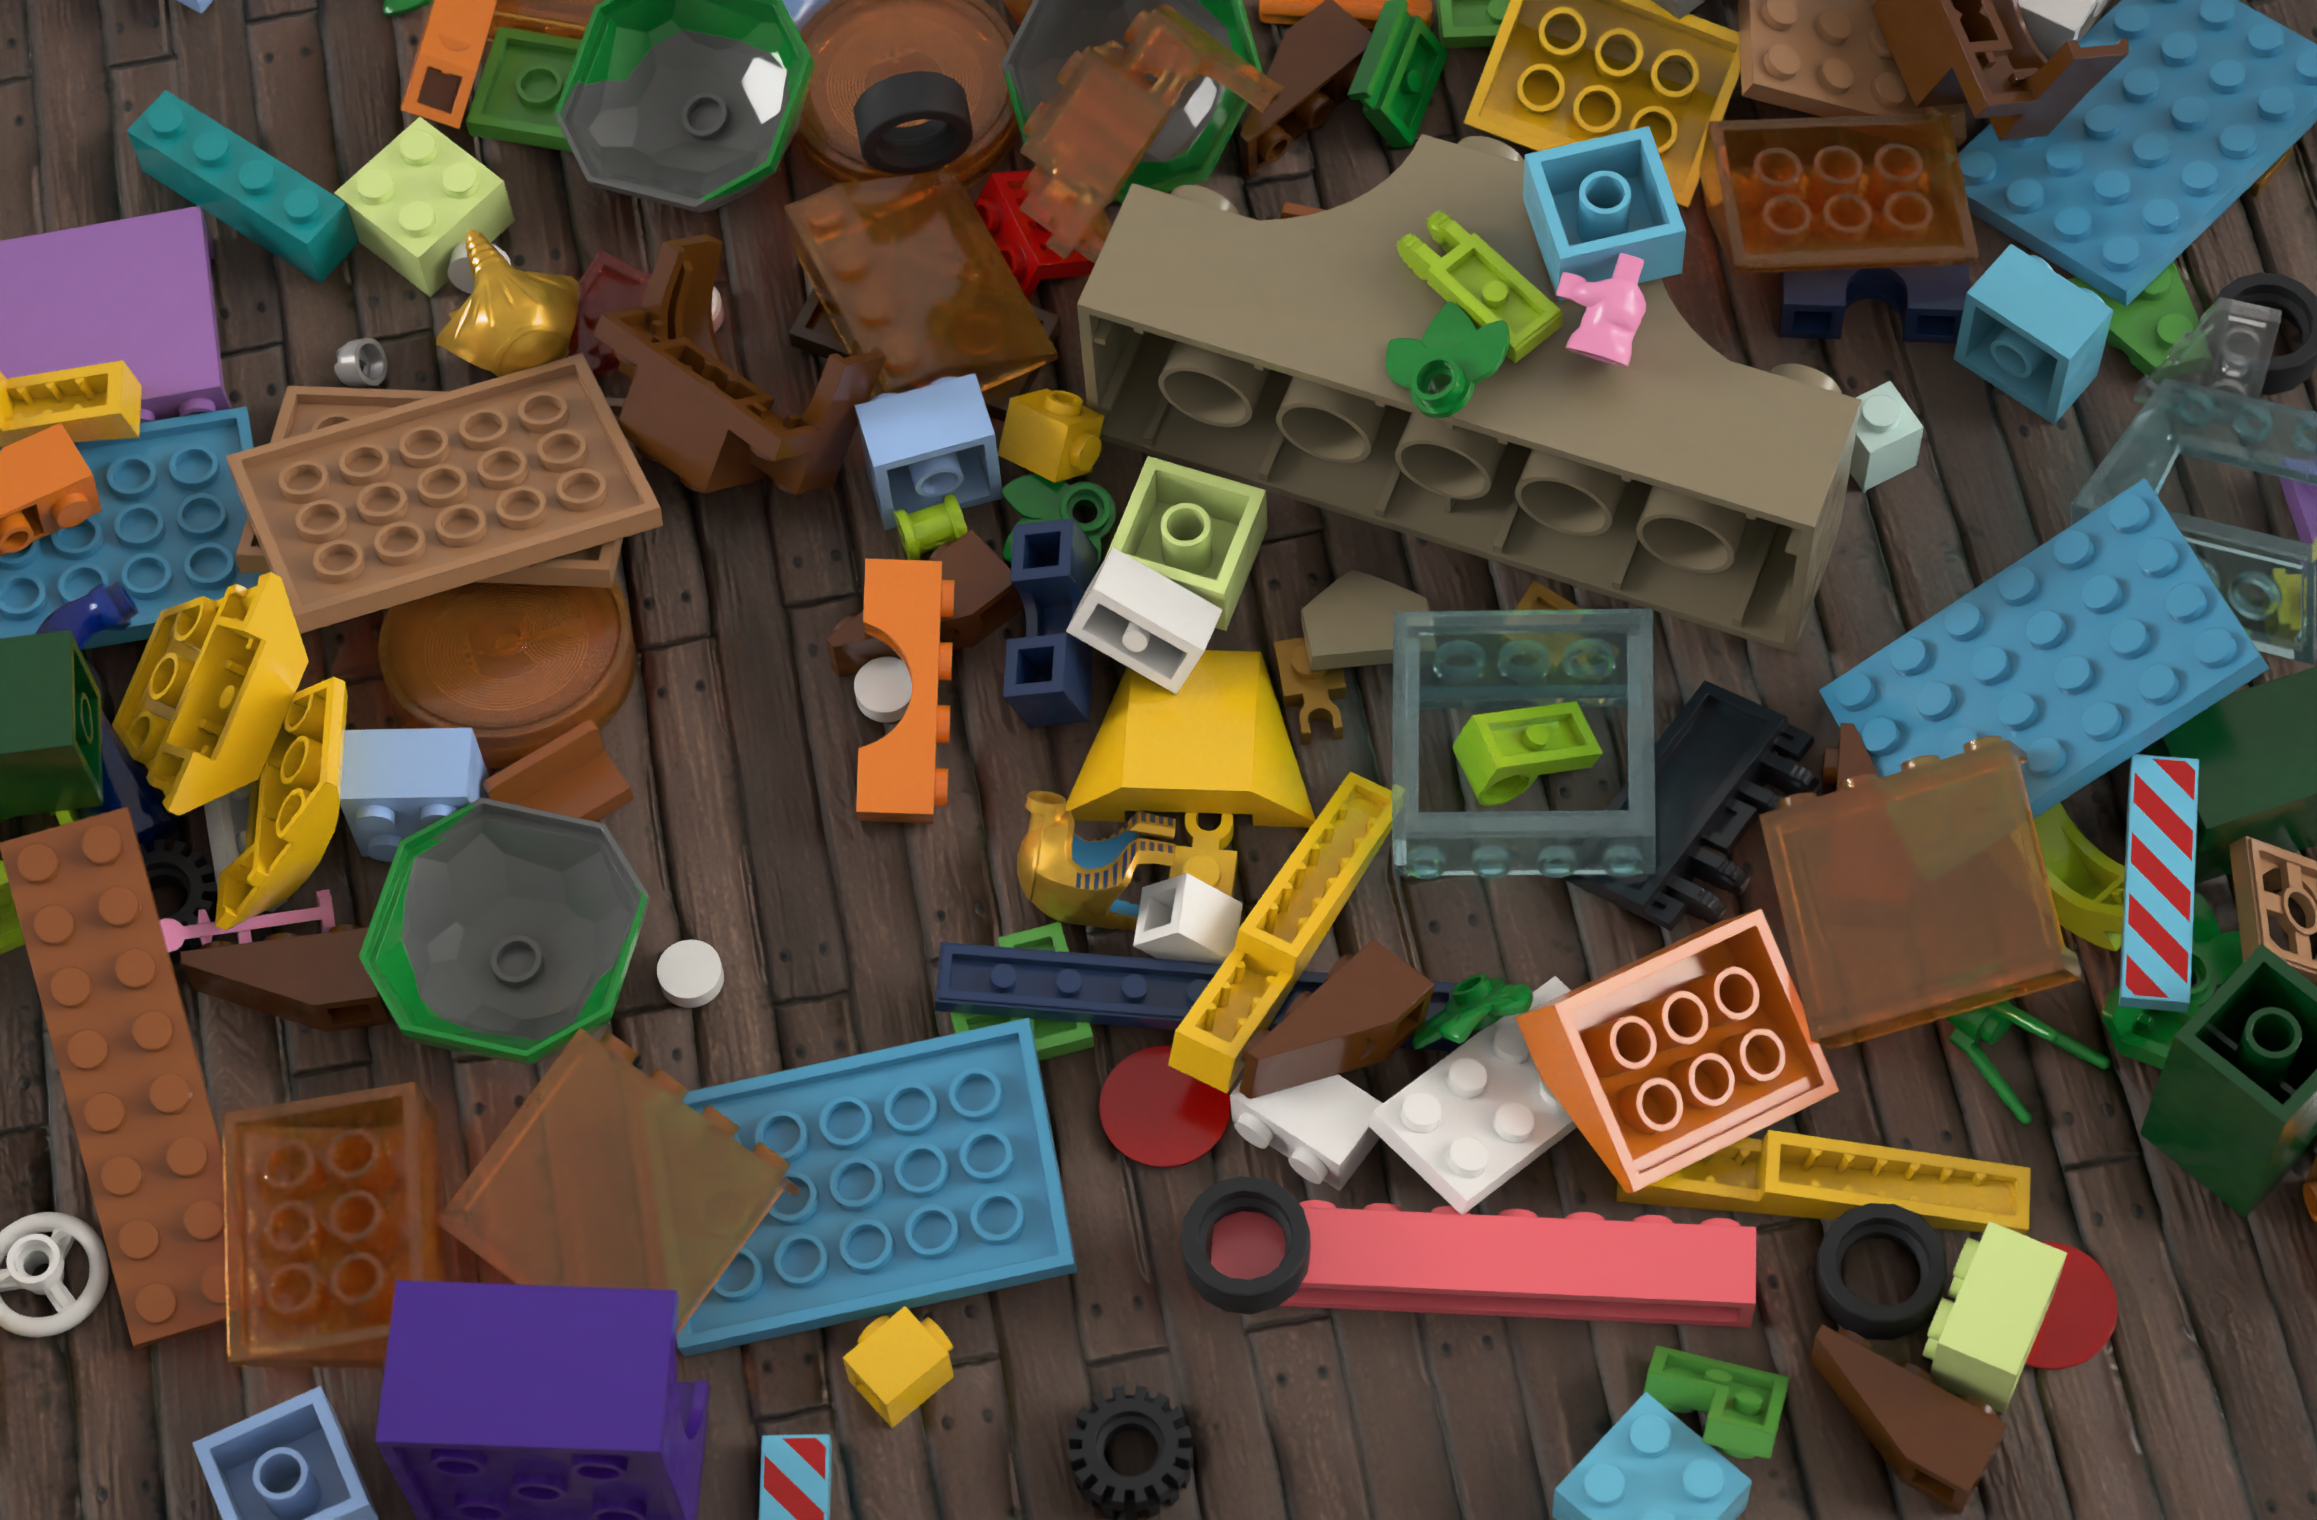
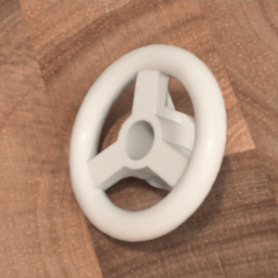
[0,1212,110,1338]

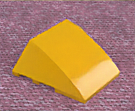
[111,572,309,816]
[1065,650,1316,828]
[215,677,348,931]

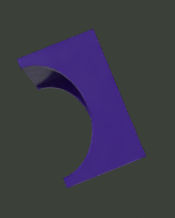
[375,1280,711,1520]

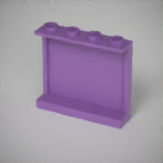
[0,206,232,423]

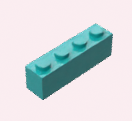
[126,90,359,284]

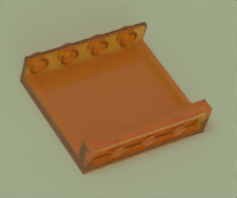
[1759,736,2083,1050]
[436,1028,801,1335]

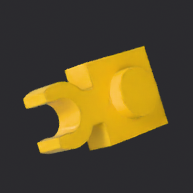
[1169,813,1238,898]

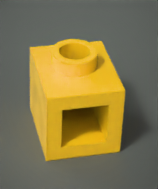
[998,388,1105,483]
[843,1306,954,1428]

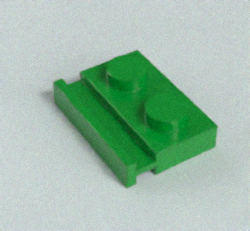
[1347,0,1449,148]

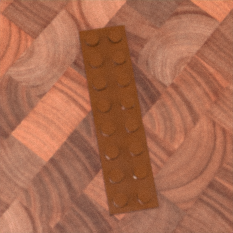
[0,807,267,1349]

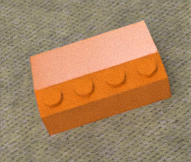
[1515,909,1839,1194]

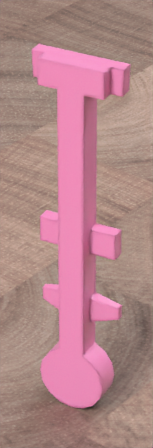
[160,889,336,952]

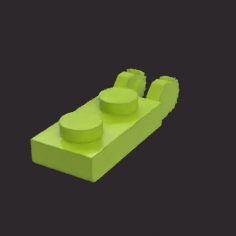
[1396,210,1563,364]

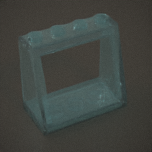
[2071,378,2317,665]
[1392,608,1656,879]

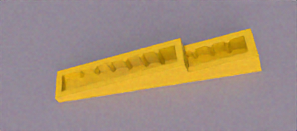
[0,360,142,447]
[1168,772,1407,1094]
[1616,1130,2031,1235]

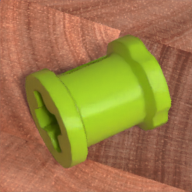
[893,493,968,560]

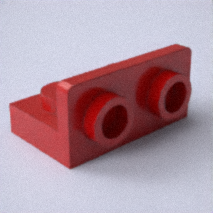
[971,168,1099,302]

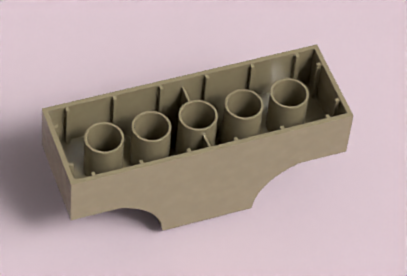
[1077,134,1862,654]

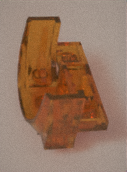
[1019,4,1286,264]

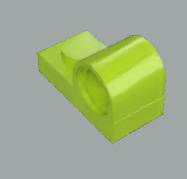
[1452,701,1603,807]

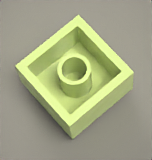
[334,117,515,297]
[1105,456,1268,631]
[1922,1221,2067,1414]

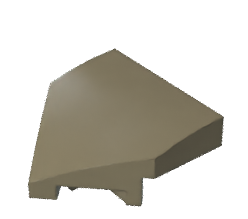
[1301,569,1437,671]

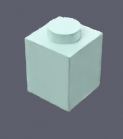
[1850,381,1924,492]

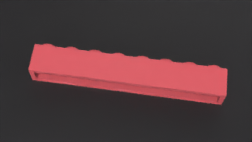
[1211,1200,1756,1328]

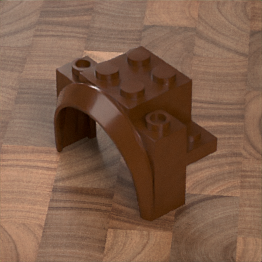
[1871,0,2129,141]
[594,234,887,495]

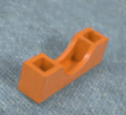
[856,558,955,824]

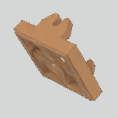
[2229,836,2317,986]

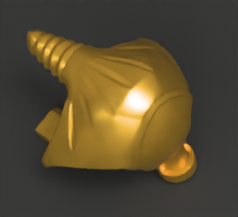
[436,229,579,377]
[1017,791,1176,932]

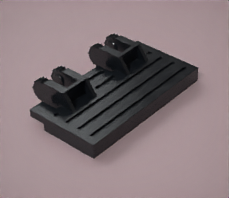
[1561,680,1822,931]

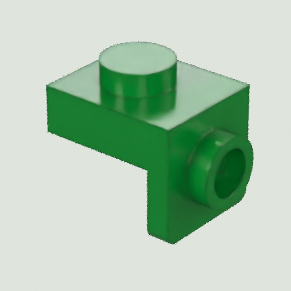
[2101,986,2200,1069]

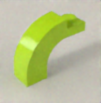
[1986,803,2125,951]

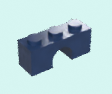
[1779,240,1970,343]
[1003,518,1098,728]

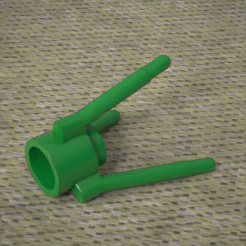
[1944,977,2110,1125]

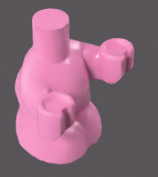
[1556,253,1646,368]

